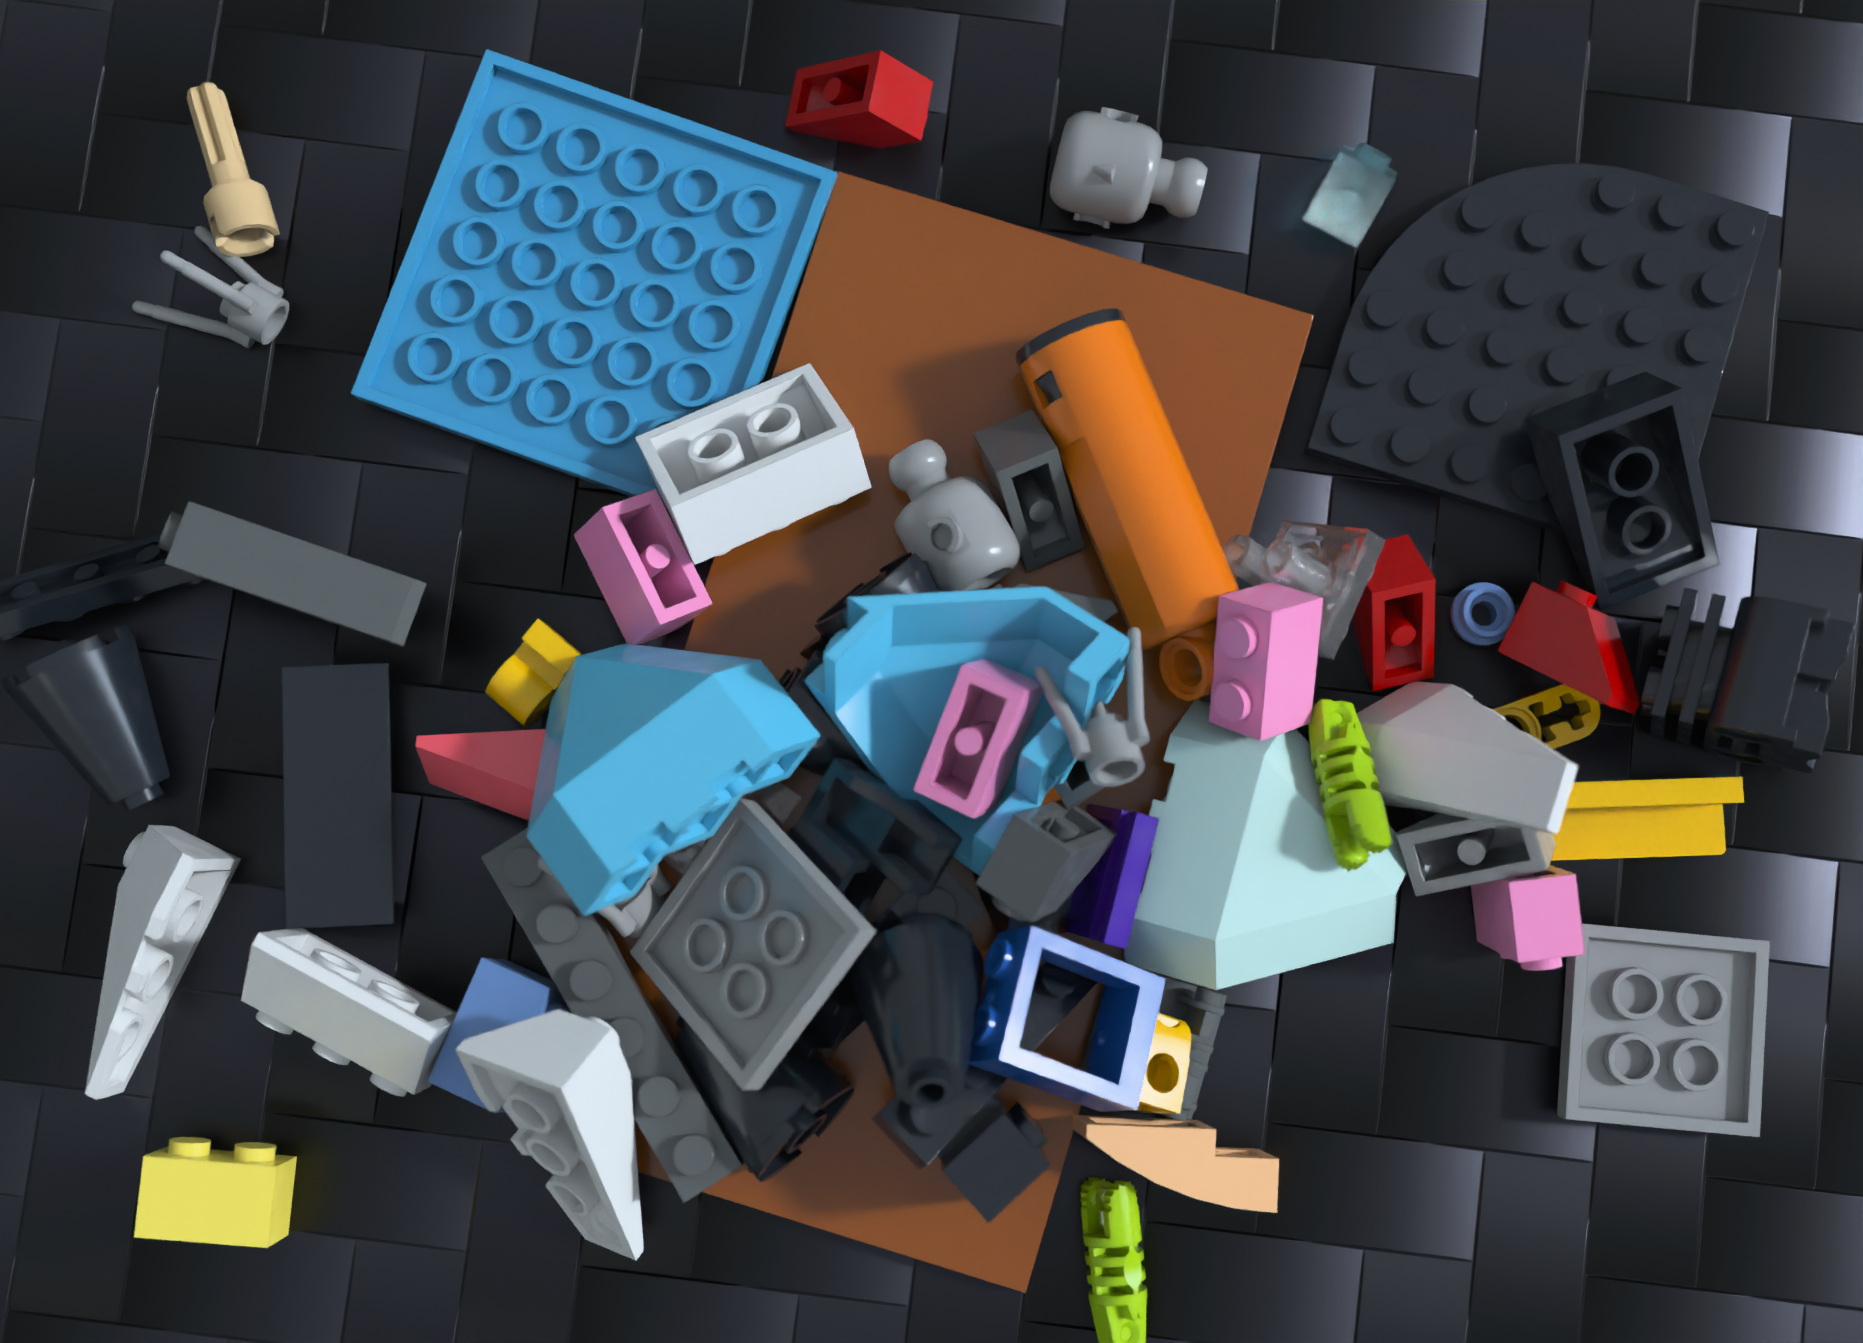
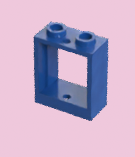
[968,926,1165,1112]

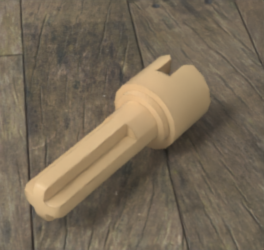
[186,82,280,257]

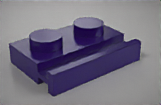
[1066,804,1159,949]

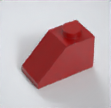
[785,50,933,149]
[1346,534,1435,691]
[1498,580,1640,714]

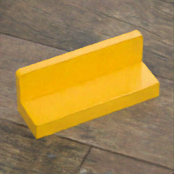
[1551,777,1744,861]

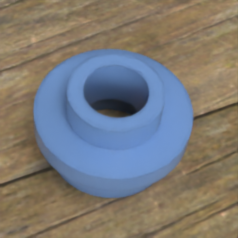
[1450,582,1515,646]

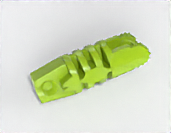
[1308,699,1392,872]
[1080,1177,1148,1343]

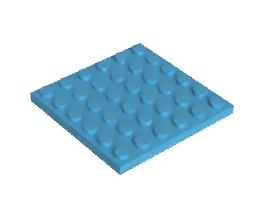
[351,49,838,509]

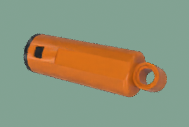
[1015,308,1240,701]

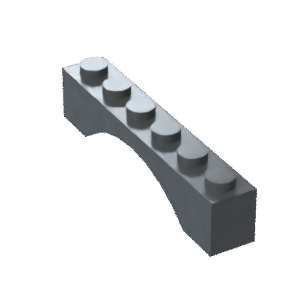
[481,828,744,1203]

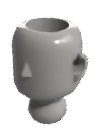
[1050,107,1208,229]
[888,439,1020,592]

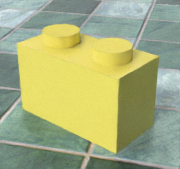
[134,1137,297,1248]

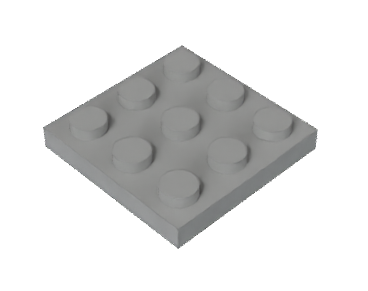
[629,798,876,1090]
[1557,923,1770,1137]

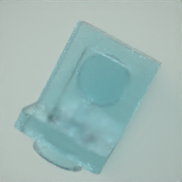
[1302,142,1397,248]

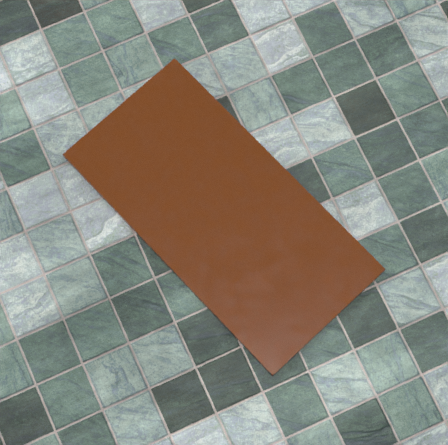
[570,171,1314,1293]

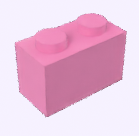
[574,489,713,645]
[1209,582,1323,741]
[913,658,1043,819]
[1471,865,1585,970]

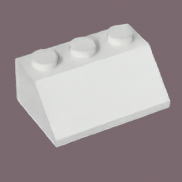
[635,363,872,565]
[241,928,457,1097]

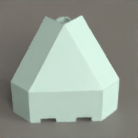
[1124,700,1408,990]

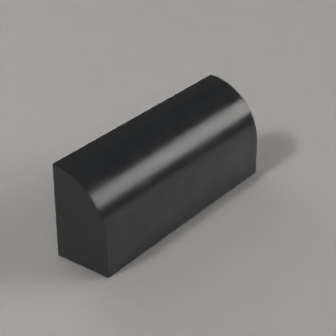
[282,663,395,929]

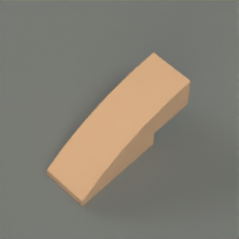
[1071,1115,1279,1213]

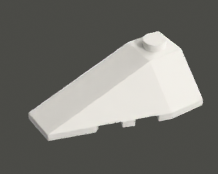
[1357,682,1578,834]
[85,825,241,1100]
[455,1009,644,1260]

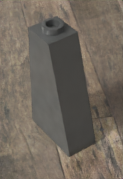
[158,501,427,646]

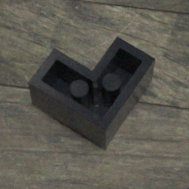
[937,1093,1050,1223]

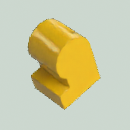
[485,619,583,727]
[1135,1012,1191,1114]

